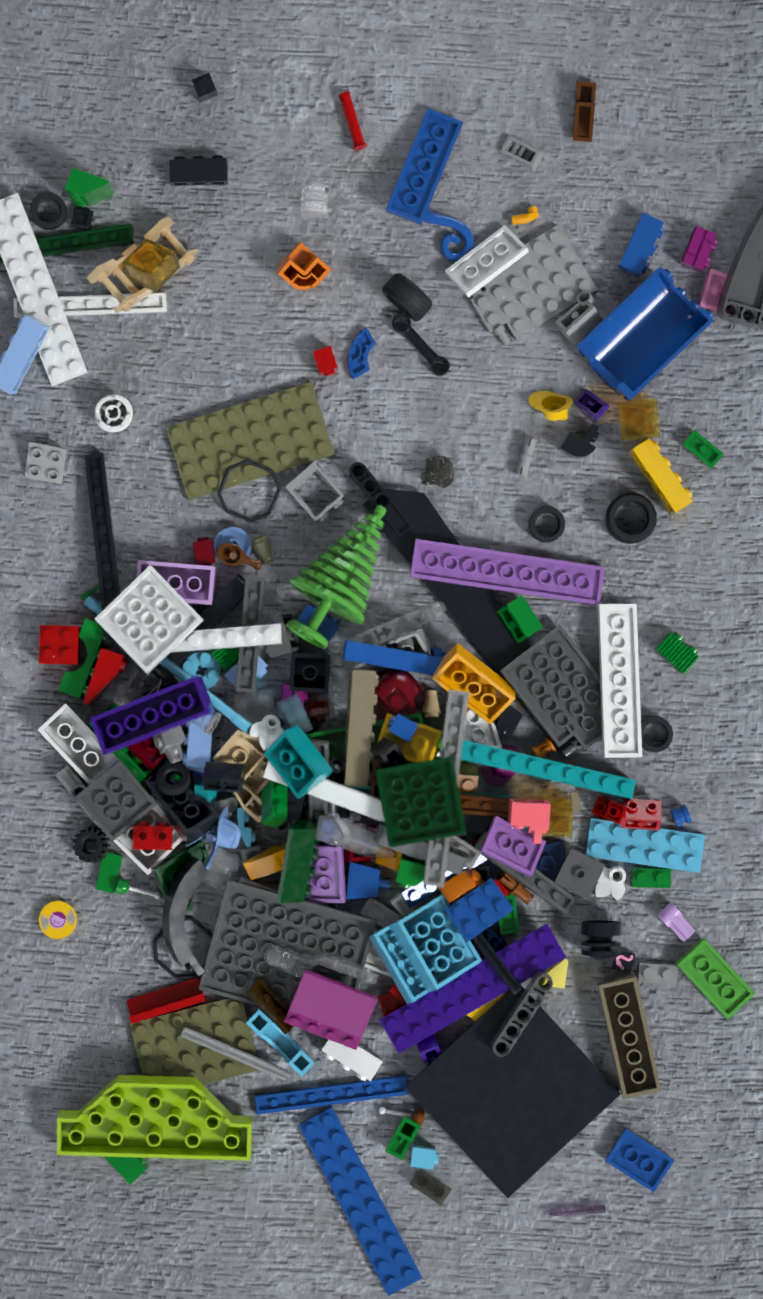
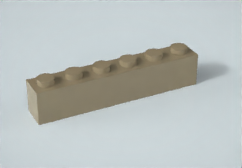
[342,668,379,787]

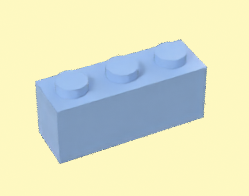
[183,713,214,772]

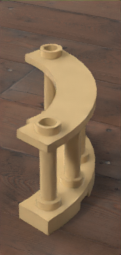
[87,217,199,313]

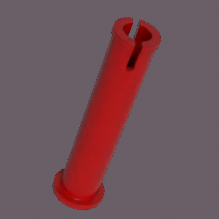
[338,91,368,151]

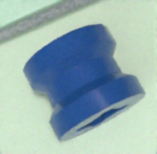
[670,804,692,827]

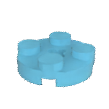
[183,652,221,689]

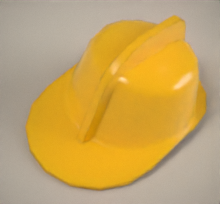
[528,391,573,421]

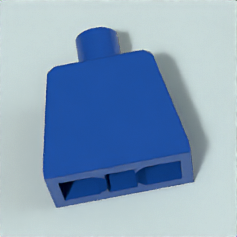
[346,862,391,899]

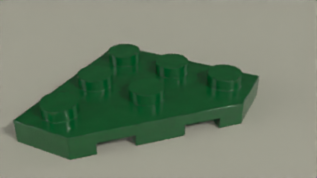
[152,840,209,912]

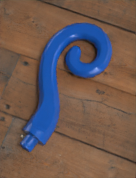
[423,208,475,262]

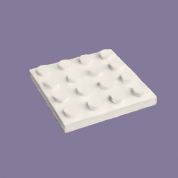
[95,565,203,674]

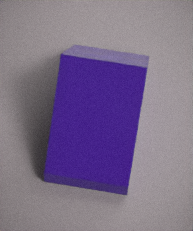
[573,389,610,423]

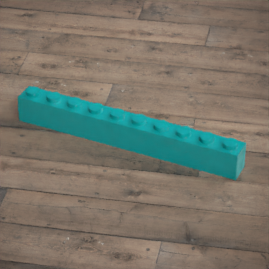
[461,740,636,799]

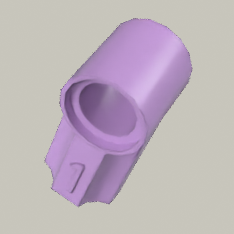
[657,902,695,942]

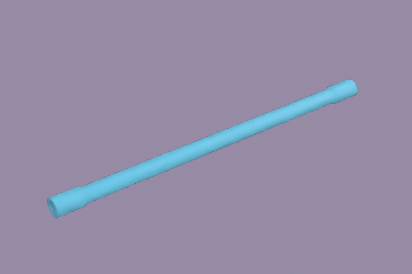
[84,595,253,733]

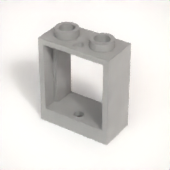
[285,462,345,522]

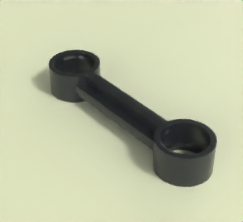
[392,314,450,377]

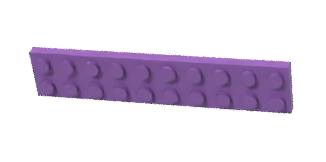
[410,539,605,605]

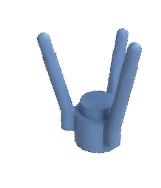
[186,825,218,870]

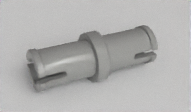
[515,437,537,477]

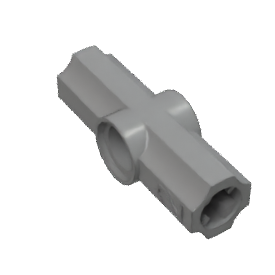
[55,765,93,820]

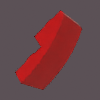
[591,795,628,825]

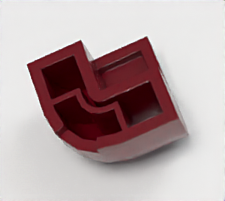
[375,669,424,714]

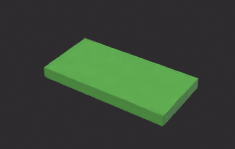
[675,937,756,1020]

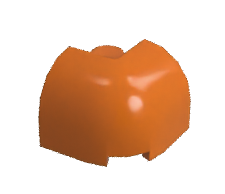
[276,242,331,290]

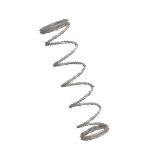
[127,667,221,735]

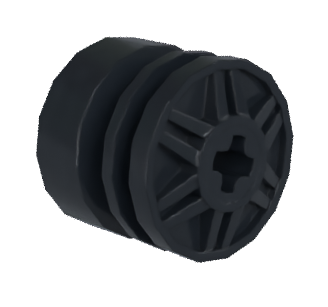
[581,920,622,958]

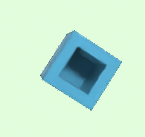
[410,1144,439,1170]

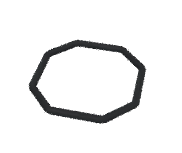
[217,460,281,522]
[153,917,213,979]

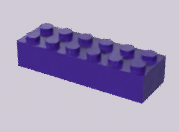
[90,676,215,755]

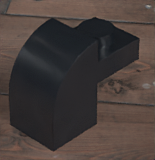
[559,423,600,459]

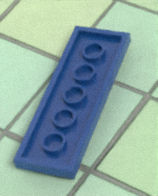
[386,108,463,225]

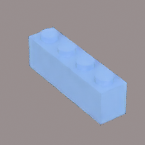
[0,315,50,394]

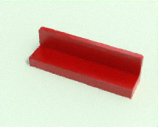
[126,977,206,1024]

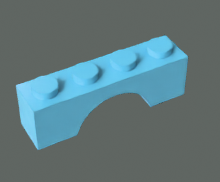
[246,1008,316,1077]

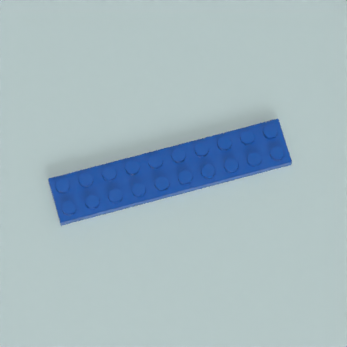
[298,1106,422,1296]

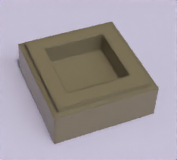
[569,791,580,812]

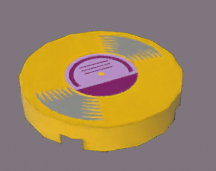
[39,900,78,939]

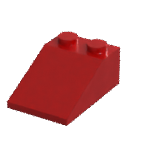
[83,648,129,705]

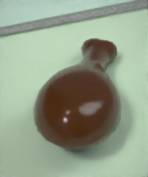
[216,543,263,570]

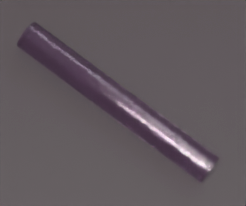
[547,1205,606,1217]

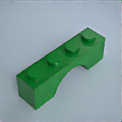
[58,618,106,698]

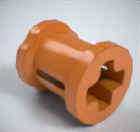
[532,737,557,758]

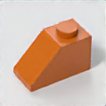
[439,869,484,903]

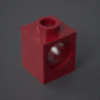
[193,537,216,565]

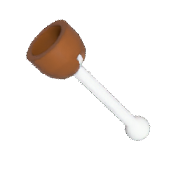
[379,1107,425,1126]

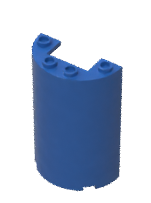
[577,267,714,401]

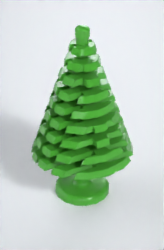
[286,505,387,649]

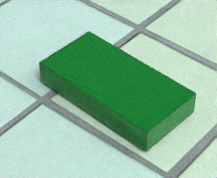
[95,852,123,893]

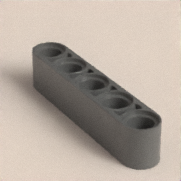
[373,821,469,874]
[491,971,553,1057]

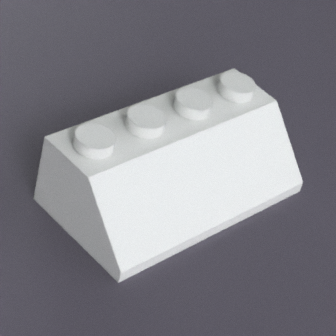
[38,703,119,785]

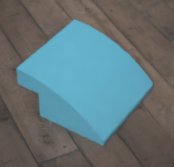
[369,894,482,1004]

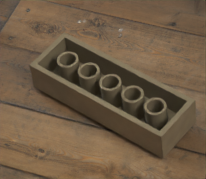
[597,975,661,1099]

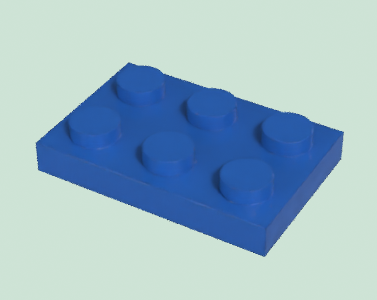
[444,878,514,943]
[605,1128,674,1192]

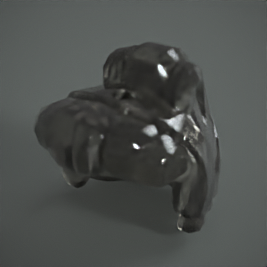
[420,456,454,488]

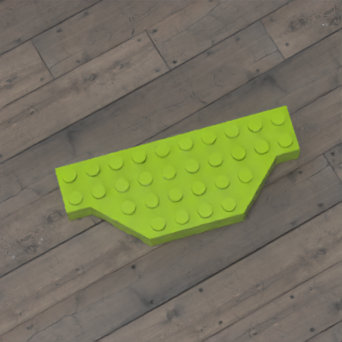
[57,1075,252,1161]

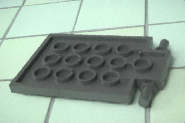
[499,624,602,758]

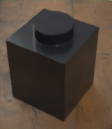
[192,73,218,103]
[495,706,523,736]

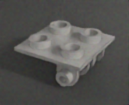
[25,441,68,485]

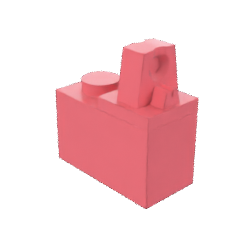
[508,798,551,844]

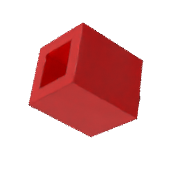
[313,346,338,377]

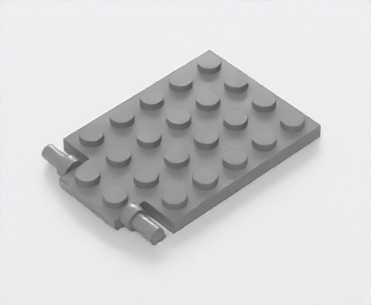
[470,225,598,346]

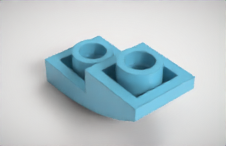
[237,807,256,847]

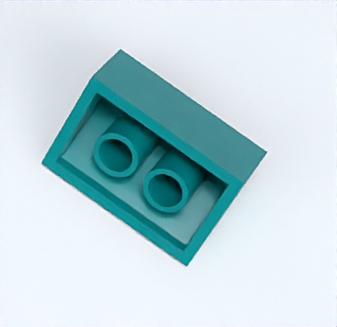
[263,725,333,799]

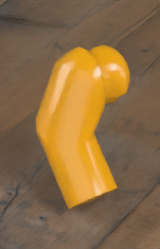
[512,206,539,225]

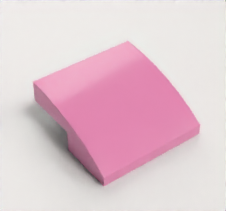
[698,269,731,315]

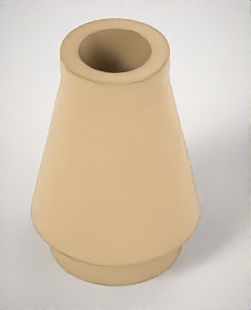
[422,690,441,719]

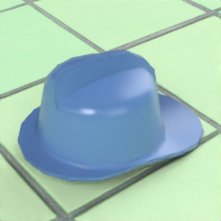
[215,807,241,850]

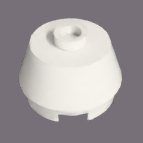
[94,394,133,433]

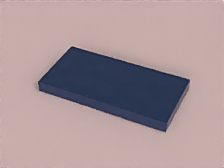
[488,839,566,891]

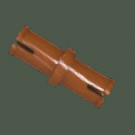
[498,871,534,905]

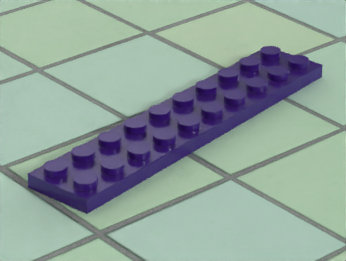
[379,923,566,1054]

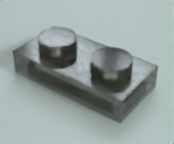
[409,1168,452,1206]

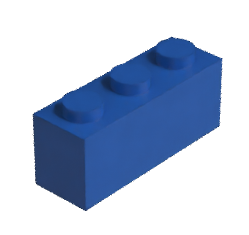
[618,213,665,277]

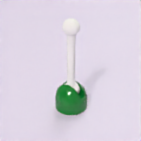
[115,878,162,899]

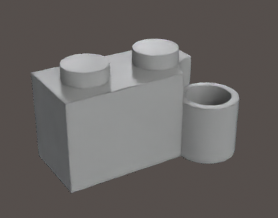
[555,291,603,345]

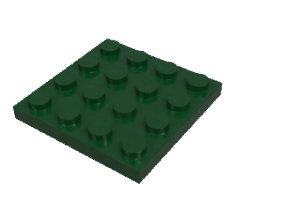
[376,756,467,848]

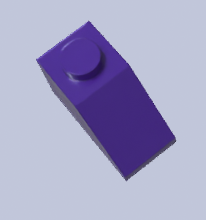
[417,1034,442,1066]

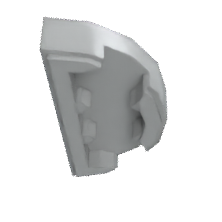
[214,796,240,819]

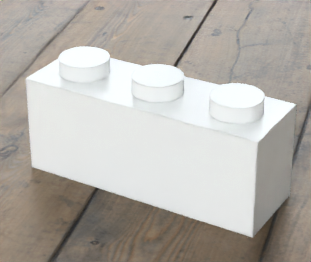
[321,1039,383,1081]

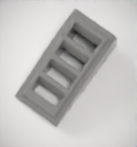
[500,135,544,171]

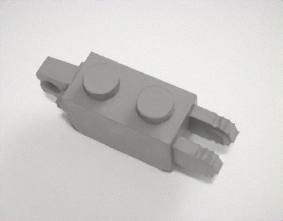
[153,726,185,763]

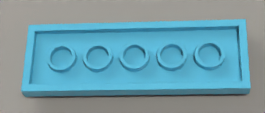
[585,818,705,873]

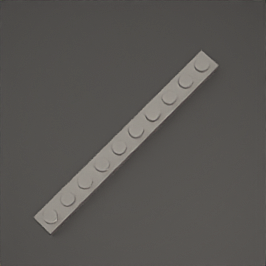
[424,690,469,887]

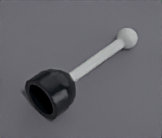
[329,757,345,782]

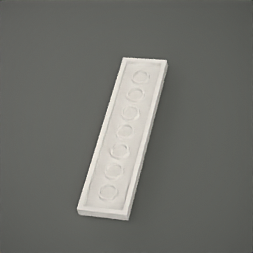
[597,604,642,758]

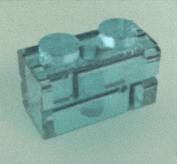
[274,694,313,733]

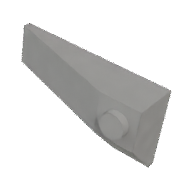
[353,628,431,674]

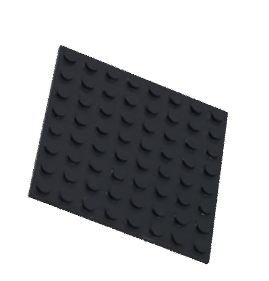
[405,987,621,1198]

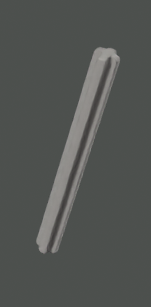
[181,1027,289,1080]

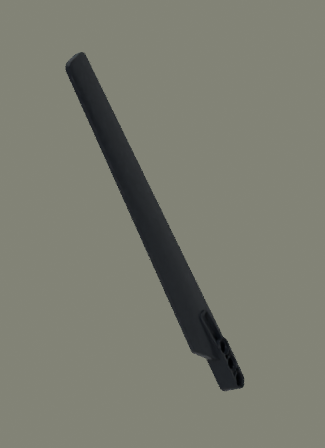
[349,462,576,756]

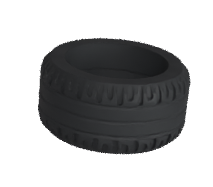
[382,273,432,321]
[605,493,657,544]

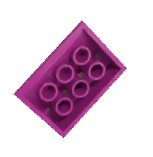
[284,969,378,1050]

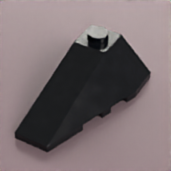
[143,771,219,846]

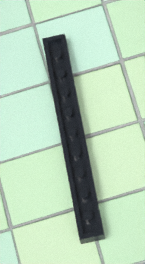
[84,453,121,645]

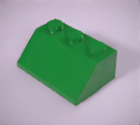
[65,167,115,208]
[396,853,426,888]

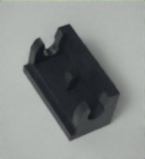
[202,761,245,793]

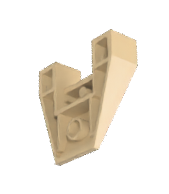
[213,729,270,823]

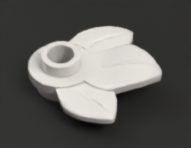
[249,715,284,751]
[595,866,626,900]

